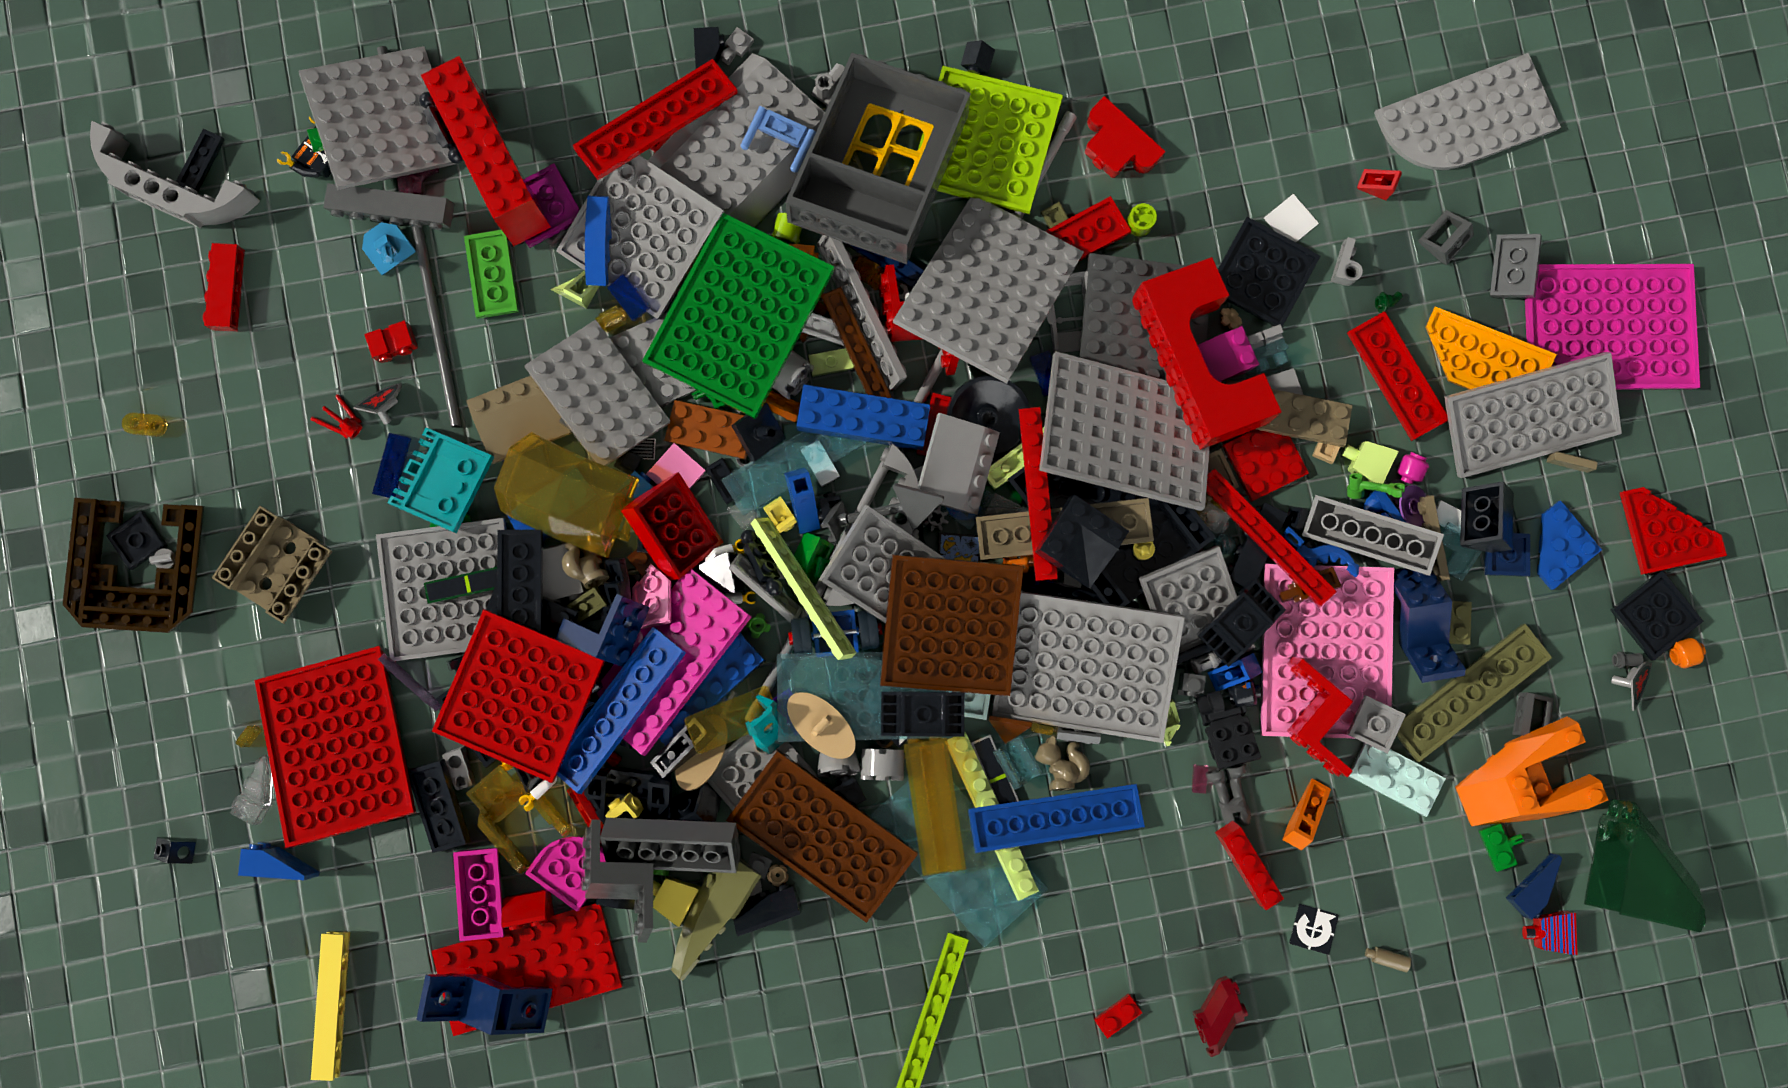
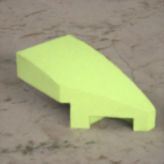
[1164,699,1181,746]

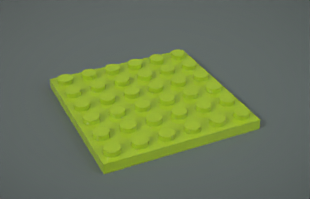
[918,66,1063,214]

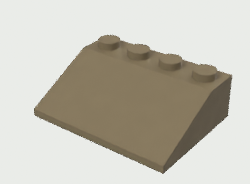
[466,375,572,464]

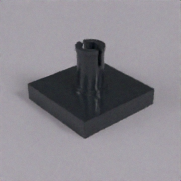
[731,403,786,461]

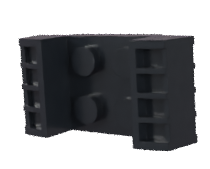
[1197,579,1286,667]
[881,692,965,737]

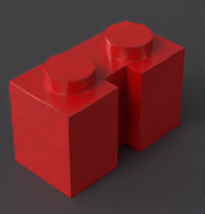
[364,320,418,363]

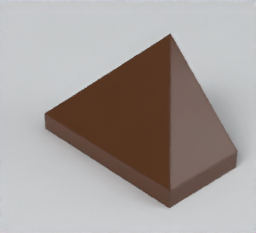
[988,715,1032,744]

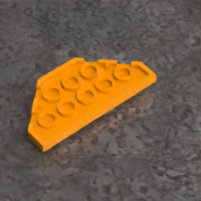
[1425,307,1557,390]

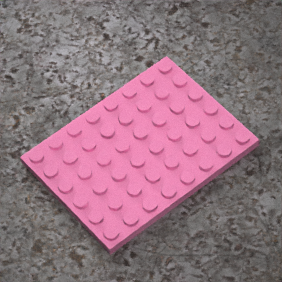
[1260,564,1394,739]

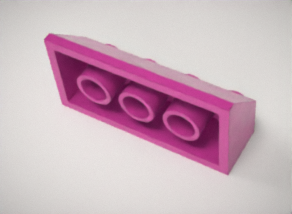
[453,848,504,941]

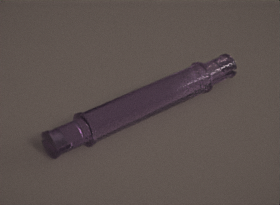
[378,653,441,711]

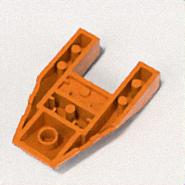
[1455,716,1608,826]

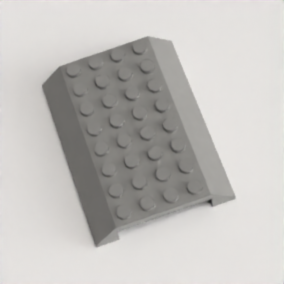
[648,53,825,228]

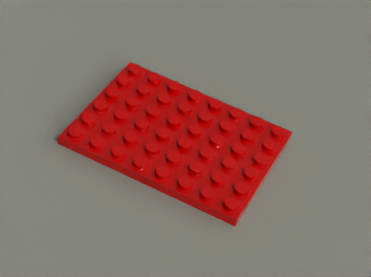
[254,646,416,848]

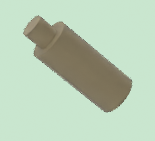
[1365,947,1411,973]

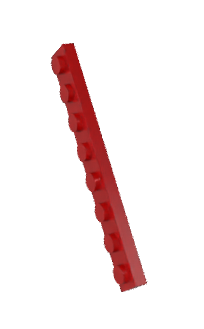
[1019,407,1058,581]
[1206,468,1337,607]

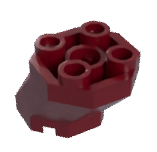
[1192,976,1248,1057]

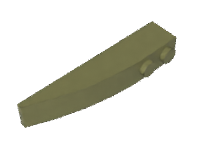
[671,858,761,981]

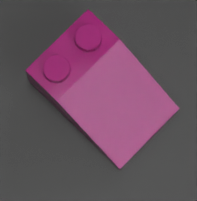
[1198,326,1259,382]

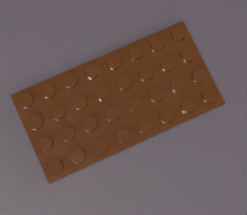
[726,750,918,923]

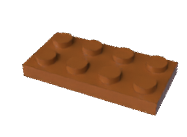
[664,400,747,460]

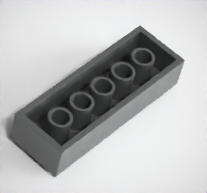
[600,818,741,873]

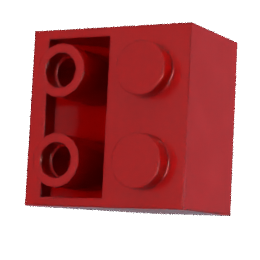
[501,889,554,930]

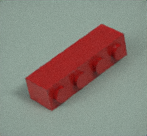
[203,243,245,332]
[1215,821,1284,910]

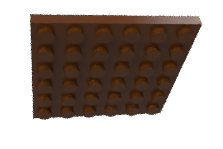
[880,554,1024,696]

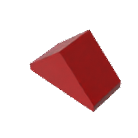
[1357,169,1402,201]

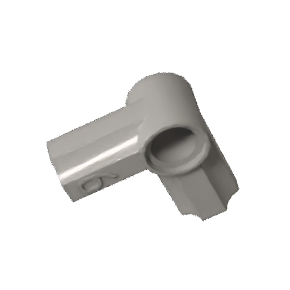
[811,63,845,107]

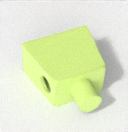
[1342,441,1399,483]

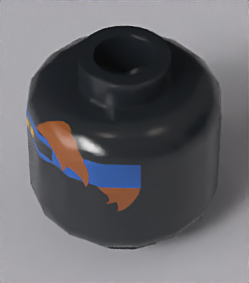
[1229,679,1261,707]

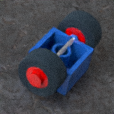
[788,610,882,658]

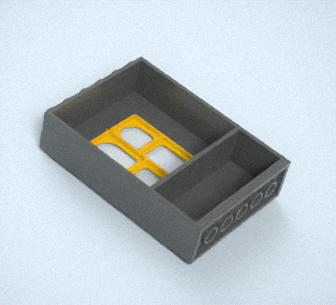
[785,53,971,264]

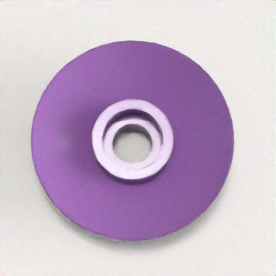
[1399,485,1426,527]

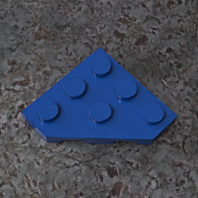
[1537,500,1602,590]

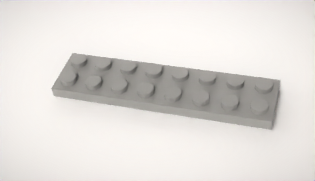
[816,235,907,392]

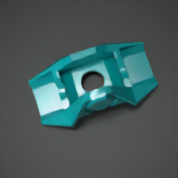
[745,694,789,754]

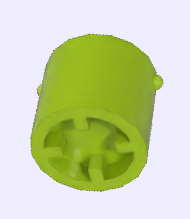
[1127,203,1157,237]
[771,213,802,244]

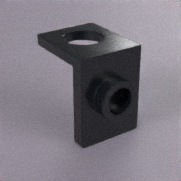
[153,837,196,864]

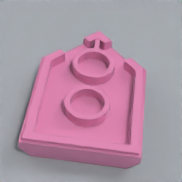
[632,564,671,629]

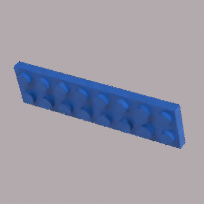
[557,627,687,794]
[968,784,1145,853]

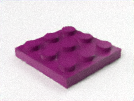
[525,163,580,248]

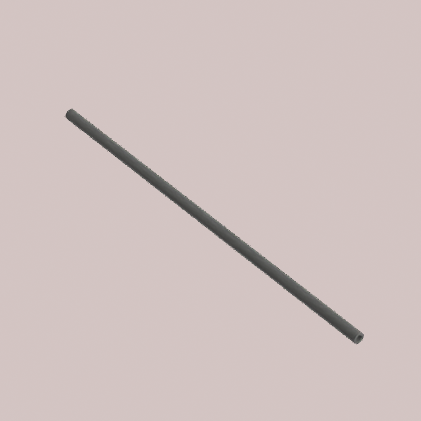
[377,46,462,428]

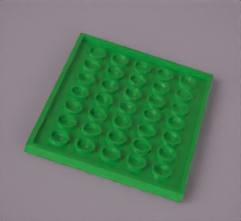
[642,213,835,419]

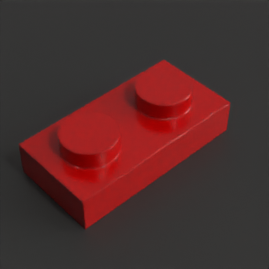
[1094,994,1142,1039]

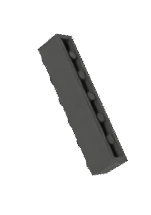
[323,183,455,230]

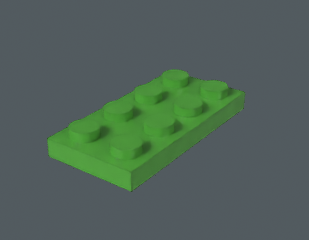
[464,230,519,319]

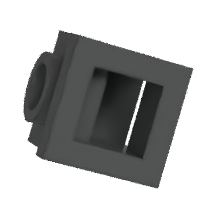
[1177,673,1206,697]

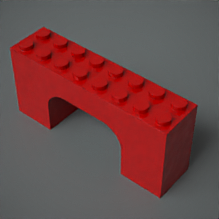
[421,56,551,246]
[1132,257,1282,450]

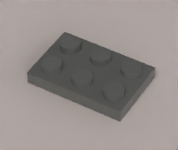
[1490,234,1542,298]

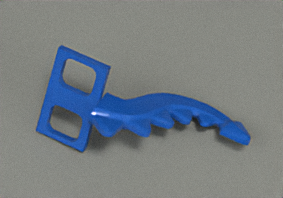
[1282,527,1359,577]

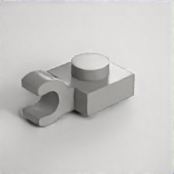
[721,27,754,65]

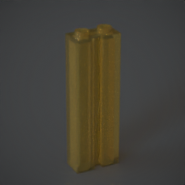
[903,737,966,876]

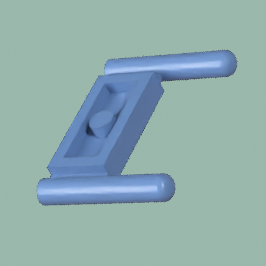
[740,106,816,173]

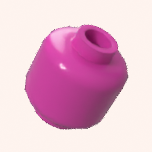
[1397,452,1429,485]

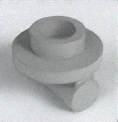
[149,548,176,569]

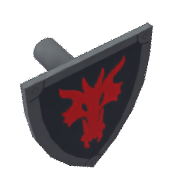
[353,382,402,424]
[1611,662,1652,711]

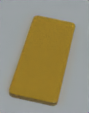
[684,686,773,754]

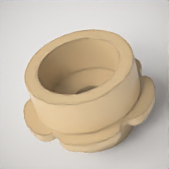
[767,865,788,886]

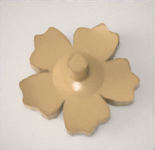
[1220,308,1242,330]

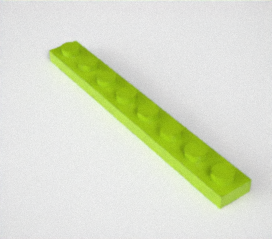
[896,932,969,1088]

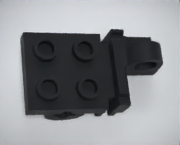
[1196,691,1261,770]

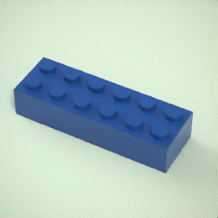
[796,384,930,451]
[659,632,766,746]

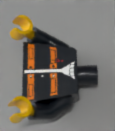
[277,117,331,178]

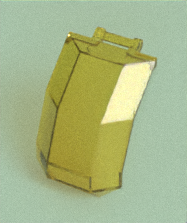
[494,432,639,558]

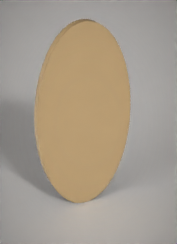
[787,692,855,759]
[675,714,727,791]

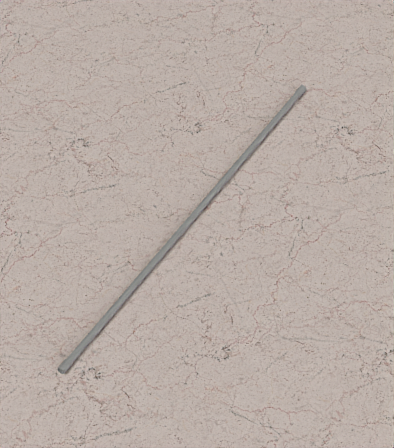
[744,111,1077,722]

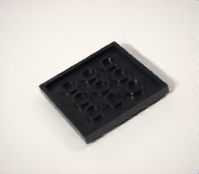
[1218,217,1321,327]

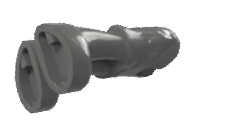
[1206,764,1252,826]

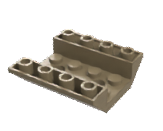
[212,506,332,624]

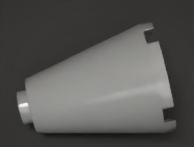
[817,750,861,778]

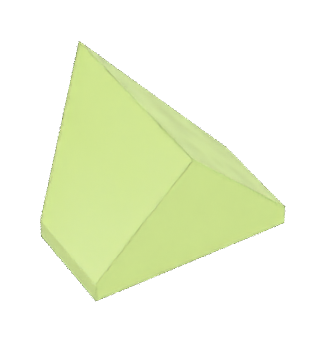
[550,271,599,309]

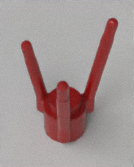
[310,394,363,439]

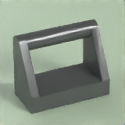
[1418,210,1474,265]
[1512,692,1554,736]

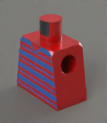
[1522,910,1578,955]

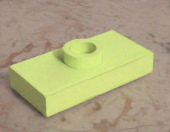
[809,348,854,377]

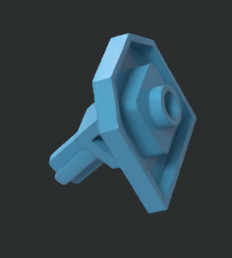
[362,222,417,275]

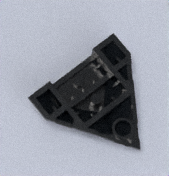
[584,766,671,825]

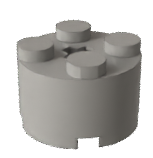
[772,350,814,399]
[861,749,905,781]

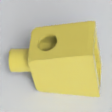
[653,876,701,927]

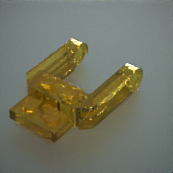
[466,764,572,874]

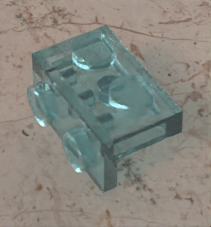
[993,736,1042,790]

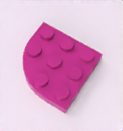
[525,836,606,911]

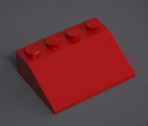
[621,472,723,580]

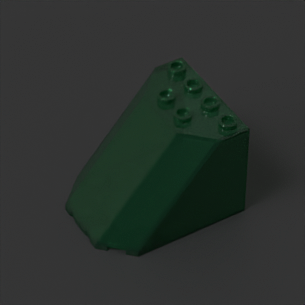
[1584,799,1706,933]

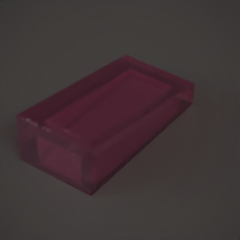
[1192,764,1208,794]

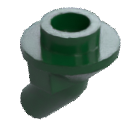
[1375,292,1403,313]

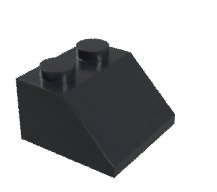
[667,783,722,822]

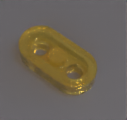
[122,413,167,437]

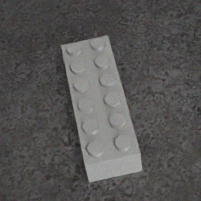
[1302,495,1444,576]

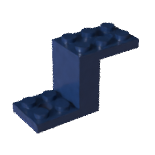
[1394,568,1466,683]
[555,594,650,667]
[416,974,553,1035]

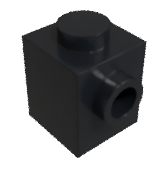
[961,40,995,74]

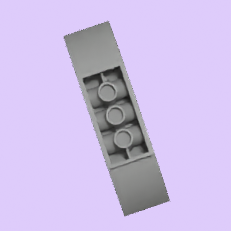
[90,121,260,228]
[823,444,918,606]

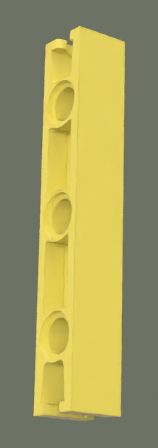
[311,931,350,1081]

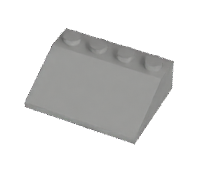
[917,413,1000,515]

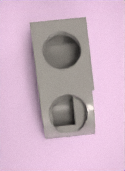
[442,746,475,790]

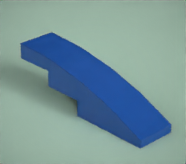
[585,195,612,286]

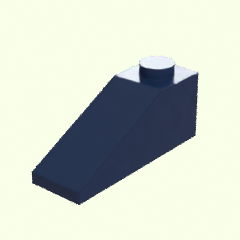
[1506,853,1562,920]

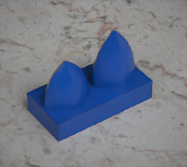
[1363,491,1406,522]

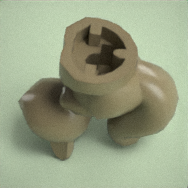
[562,531,610,589]
[1035,735,1090,791]

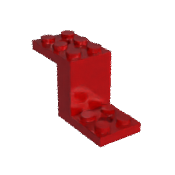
[879,264,959,375]
[1287,657,1353,777]

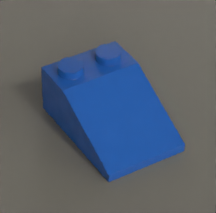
[238,842,319,880]

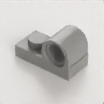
[1330,237,1363,286]

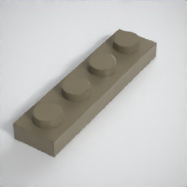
[1418,495,1450,581]

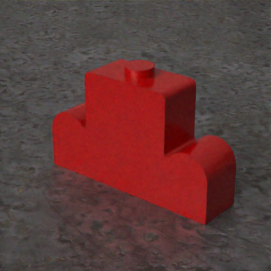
[1085,96,1166,178]

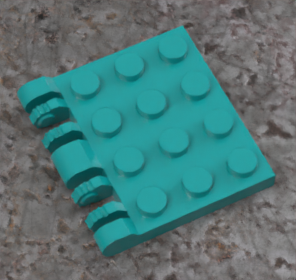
[387,428,495,534]

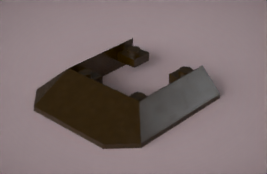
[62,498,204,633]

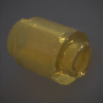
[595,305,628,333]

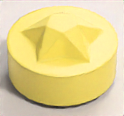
[1133,542,1155,560]

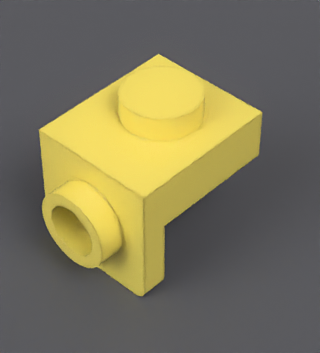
[763,496,797,533]
[605,793,644,819]

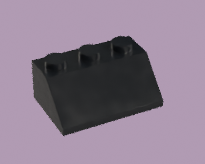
[1460,481,1514,553]
[733,883,802,937]

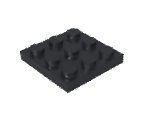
[1610,571,1704,661]

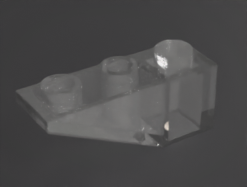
[230,755,273,826]

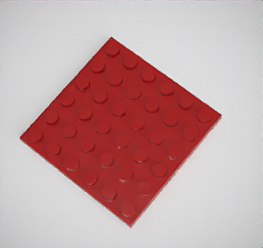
[432,609,605,783]

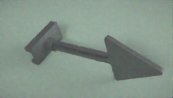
[821,483,944,543]

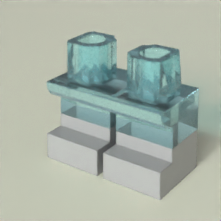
[1247,324,1289,374]

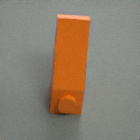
[1282,778,1331,850]

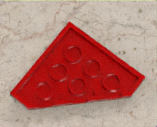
[1619,487,1727,575]

